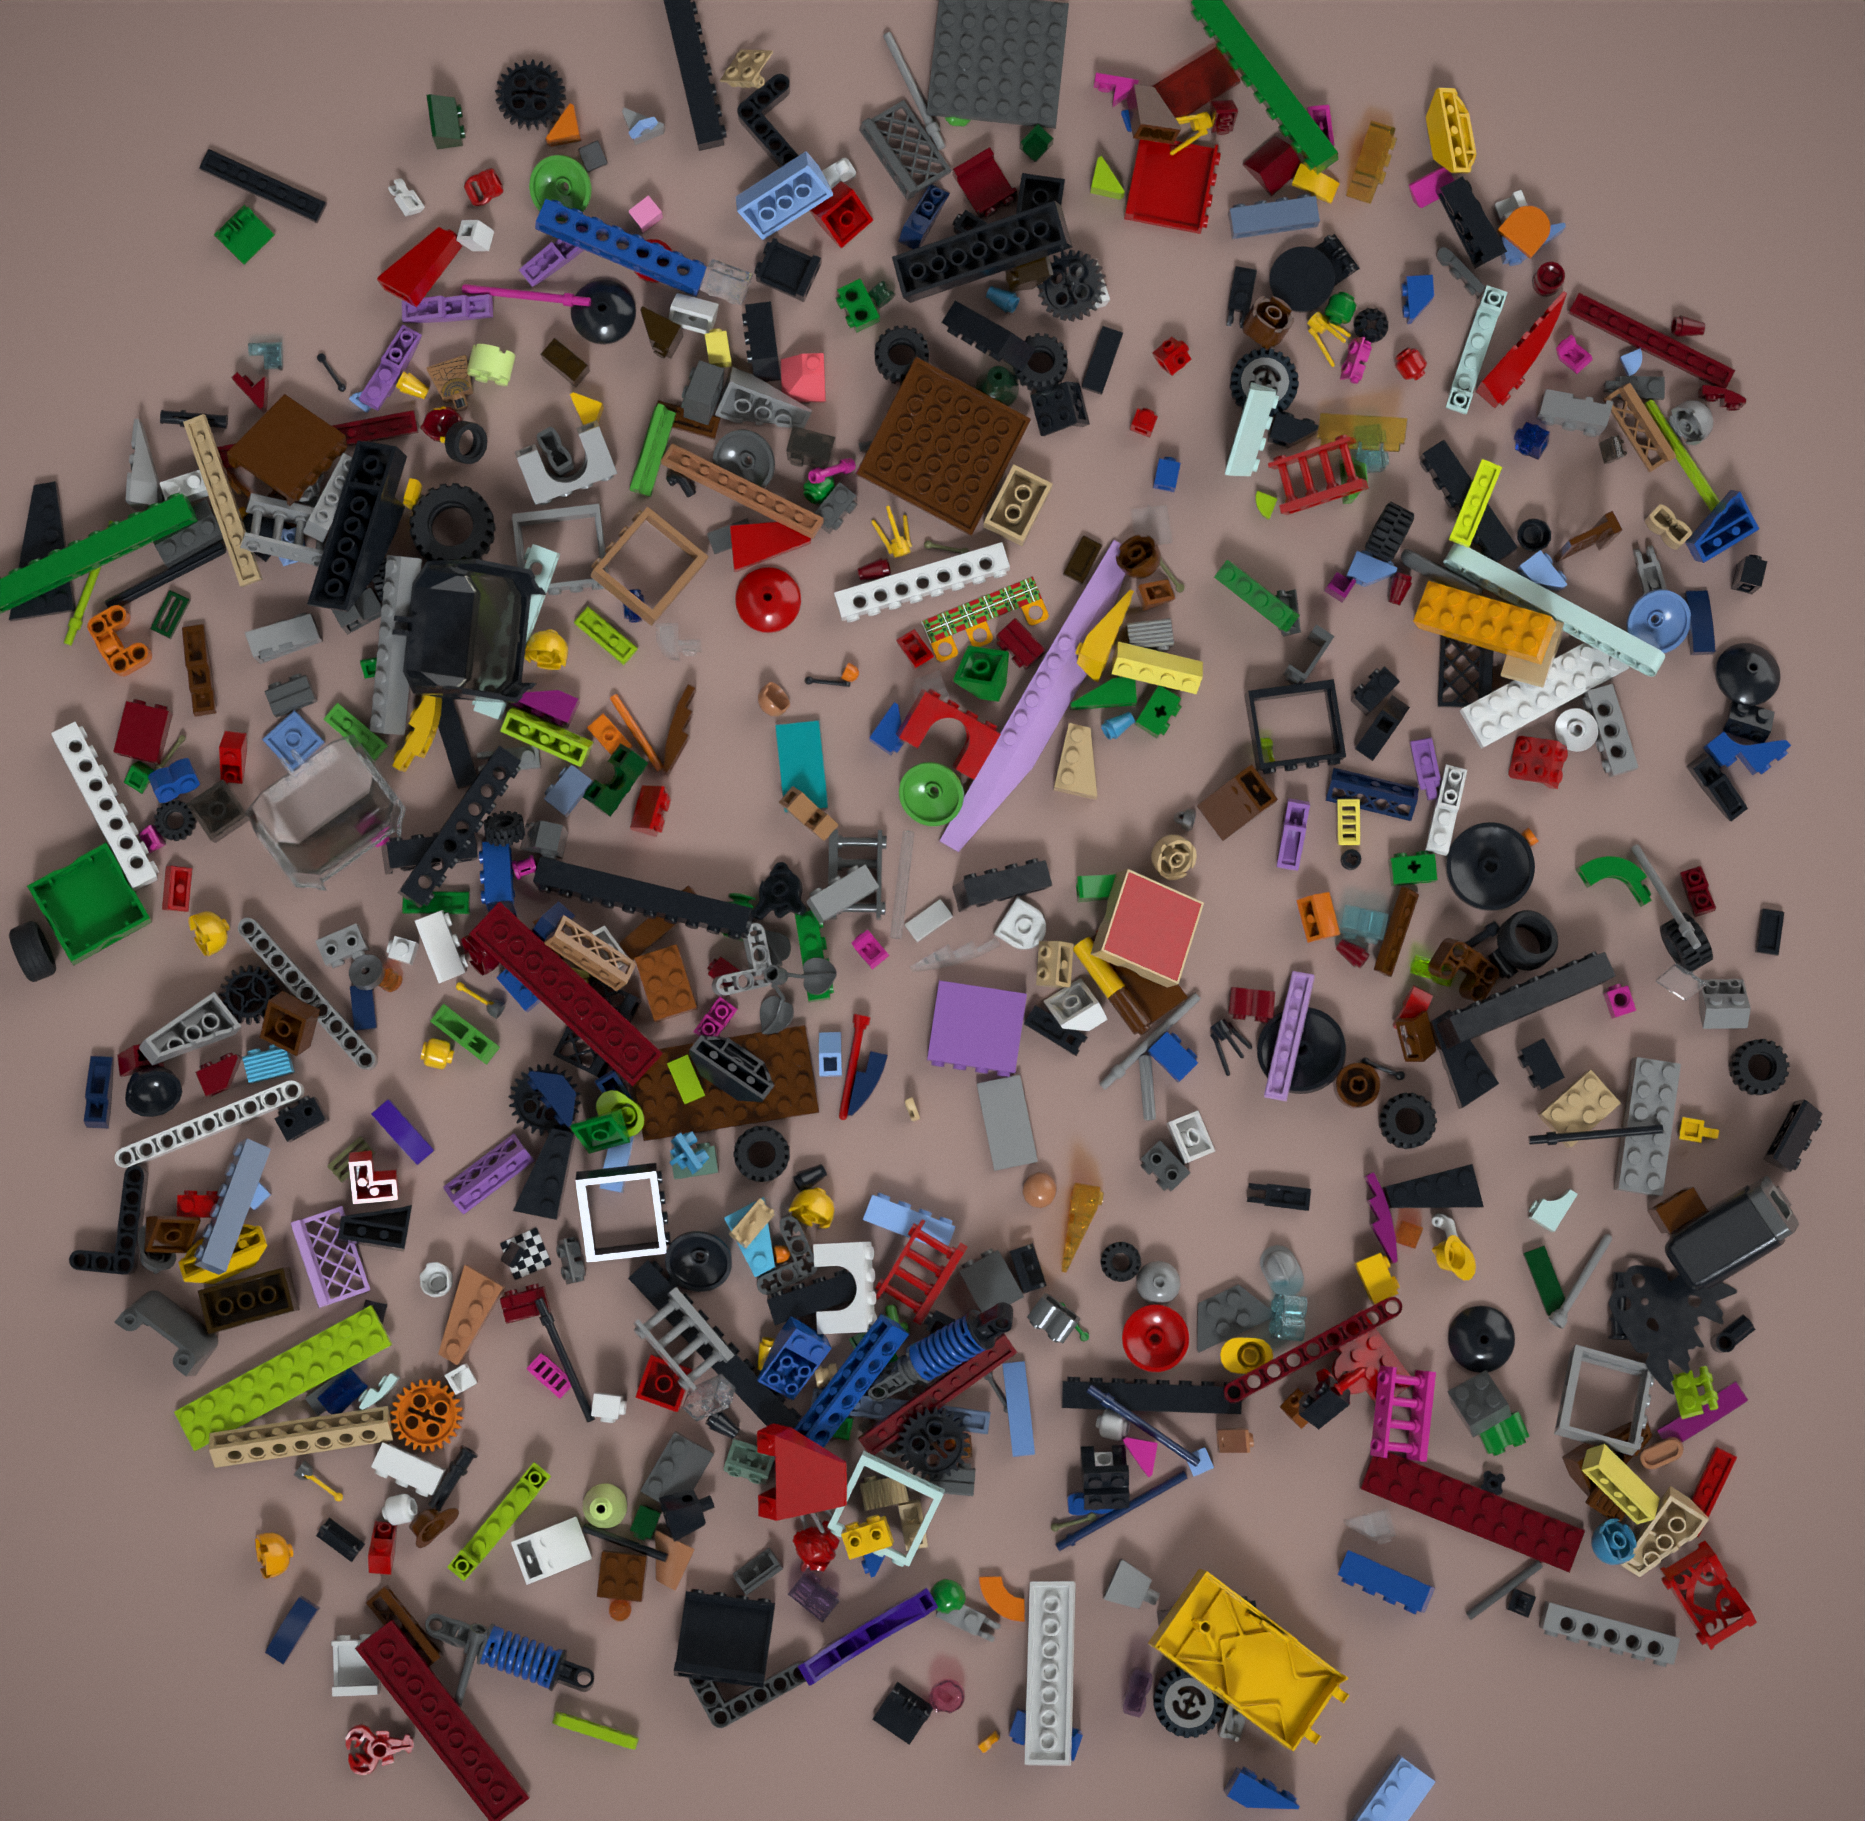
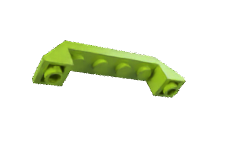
[447,1462,551,1581]

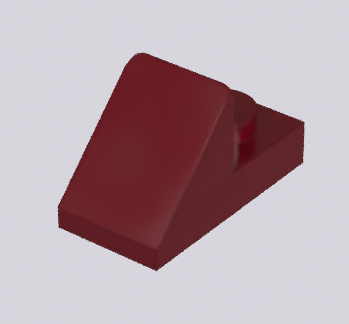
[231,372,269,414]

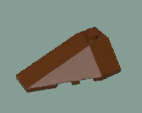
[1562,1421,1653,1497]

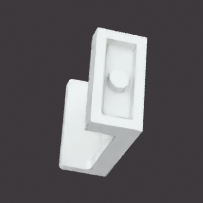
[331,1634,381,1697]

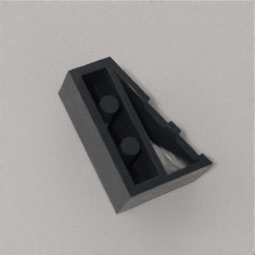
[742,301,781,382]
[337,1205,412,1252]

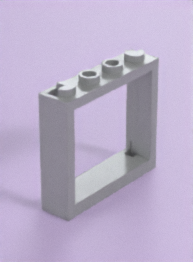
[512,504,608,595]
[1554,1345,1655,1456]

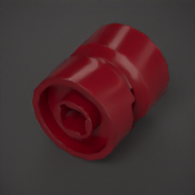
[1532,262,1565,297]

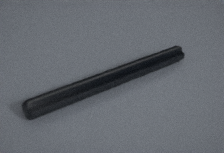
[105,542,226,608]

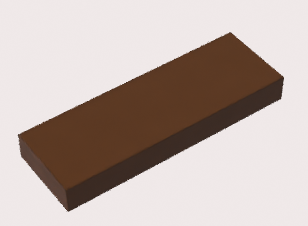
[656,400,721,440]

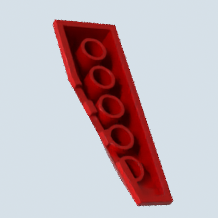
[1475,291,1567,408]

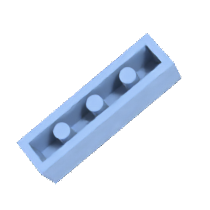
[863,1192,955,1246]

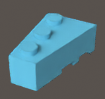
[724,1197,776,1277]

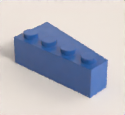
[1338,1550,1435,1615]

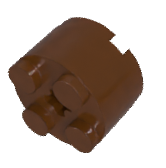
[1242,296,1294,349]
[1333,1063,1380,1108]

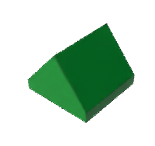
[360,657,377,679]

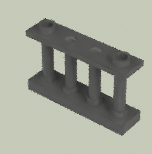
[828,829,887,920]

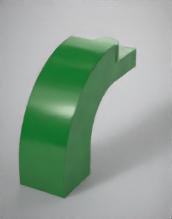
[1575,856,1652,907]

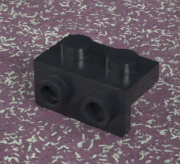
[1723,701,1775,743]

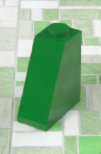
[1075,874,1116,903]

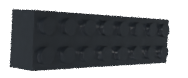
[892,201,1073,303]
[1437,951,1616,1050]

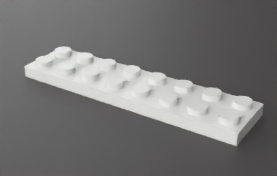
[1460,643,1629,749]
[1025,1581,1076,1766]

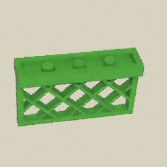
[629,403,676,497]

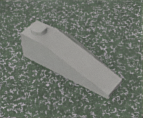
[715,367,812,429]
[126,419,165,510]

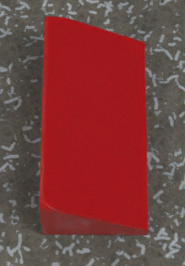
[162,865,192,912]

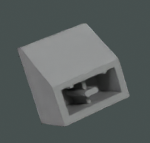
[1699,979,1751,1029]

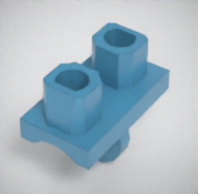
[669,1131,709,1175]

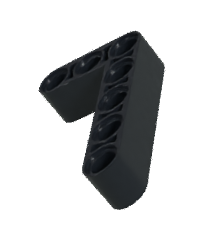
[737,74,799,168]
[69,1165,148,1275]

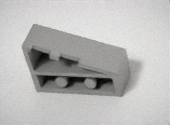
[1536,389,1613,437]
[245,613,323,664]

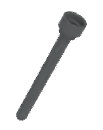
[454,1624,488,1707]

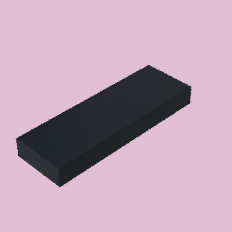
[1082,326,1123,395]

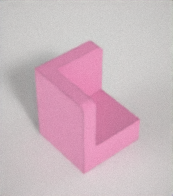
[629,195,663,233]

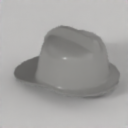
[1260,1245,1304,1297]

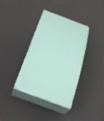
[359,1373,400,1410]

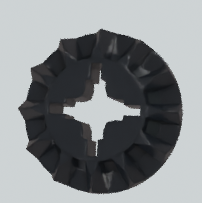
[1354,308,1389,343]

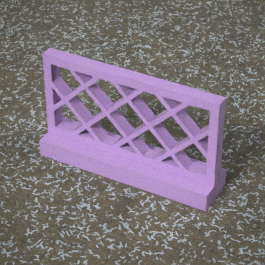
[291,1206,370,1308]

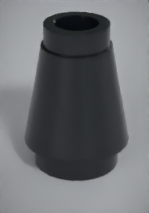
[792,1164,827,1192]
[705,1409,740,1439]

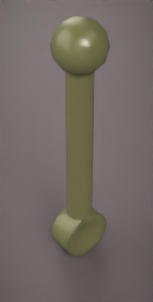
[924,540,969,554]
[1160,557,1185,593]
[155,735,186,770]
[1051,1513,1096,1532]

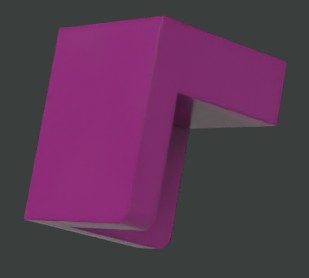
[1324,572,1357,603]

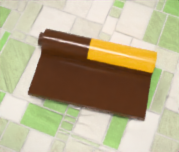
[1073,934,1188,1036]

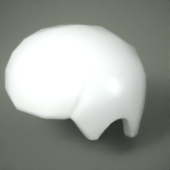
[420,1262,453,1298]

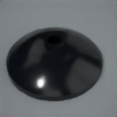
[571,280,636,345]
[1715,643,1781,706]
[665,1231,732,1292]
[1448,1306,1515,1373]

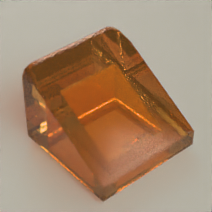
[1396,1221,1423,1249]

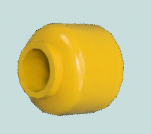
[420,1038,454,1069]

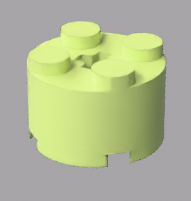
[467,344,516,386]

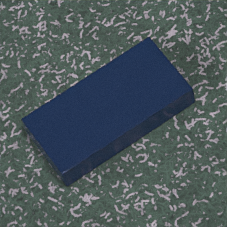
[350,986,377,1031]

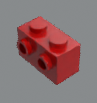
[177,1190,220,1218]

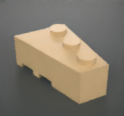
[1053,723,1097,800]

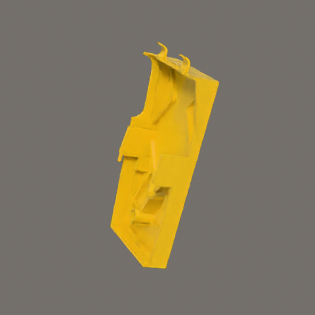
[1148,1568,1349,1751]

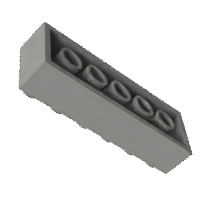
[1614,1057,1681,1197]

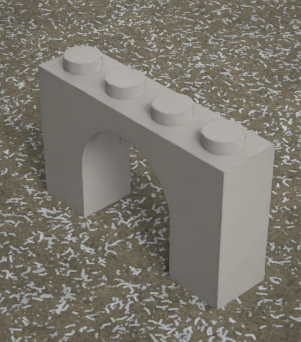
[515,420,617,505]

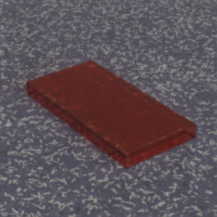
[1151,47,1240,118]

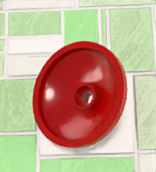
[735,567,801,633]
[1122,1305,1189,1372]

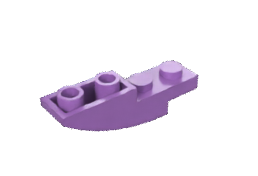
[359,325,422,411]

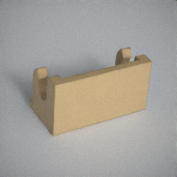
[729,1198,775,1249]

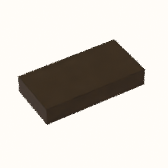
[1063,535,1103,585]

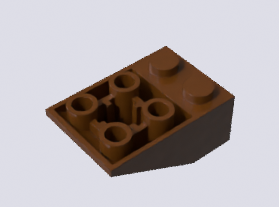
[1197,764,1278,841]

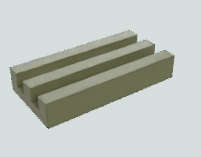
[327,1136,376,1183]

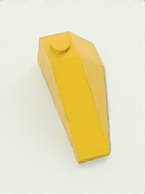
[1075,590,1134,683]

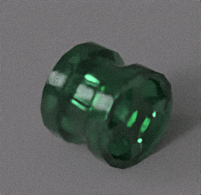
[868,281,895,308]

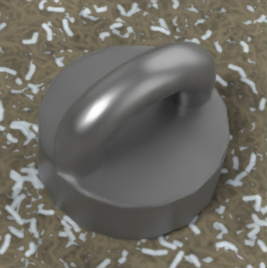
[1174,808,1196,831]

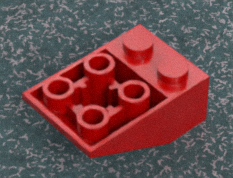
[630,785,671,837]

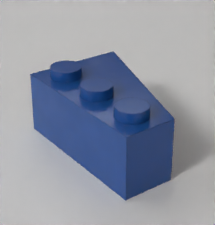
[1685,490,1759,563]
[479,842,517,917]

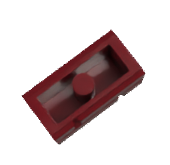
[996,618,1046,670]
[500,1283,551,1324]

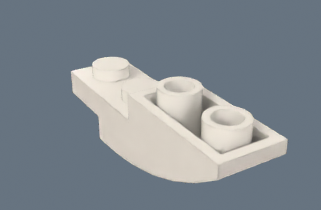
[1425,764,1467,856]

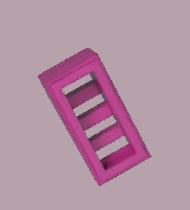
[526,1352,571,1399]

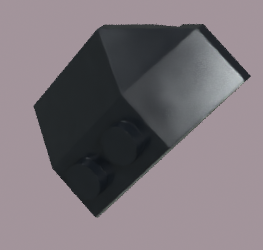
[689,1035,775,1102]

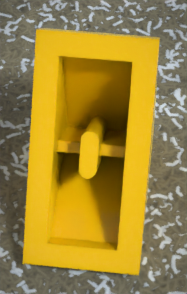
[570,392,604,425]

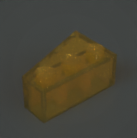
[1346,120,1397,204]

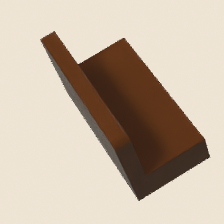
[1395,1011,1437,1062]

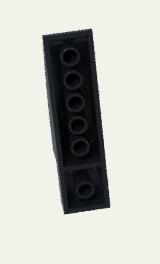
[307,440,407,612]

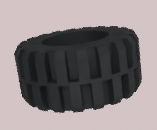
[409,483,496,561]

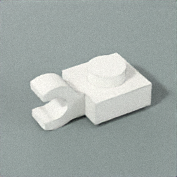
[388,178,425,216]

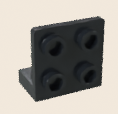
[1030,381,1090,437]

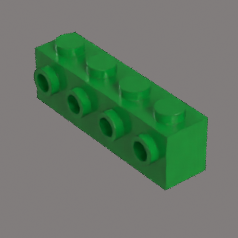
[795,911,834,1003]

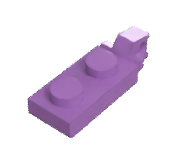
[1409,737,1441,801]

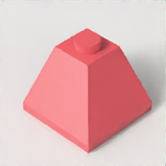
[781,353,826,403]

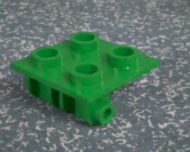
[214,205,275,265]

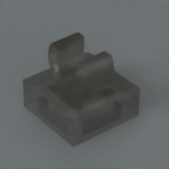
[1599,436,1627,464]

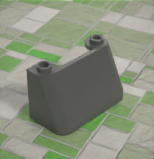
[114,1290,218,1377]

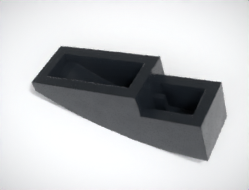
[1686,753,1748,822]

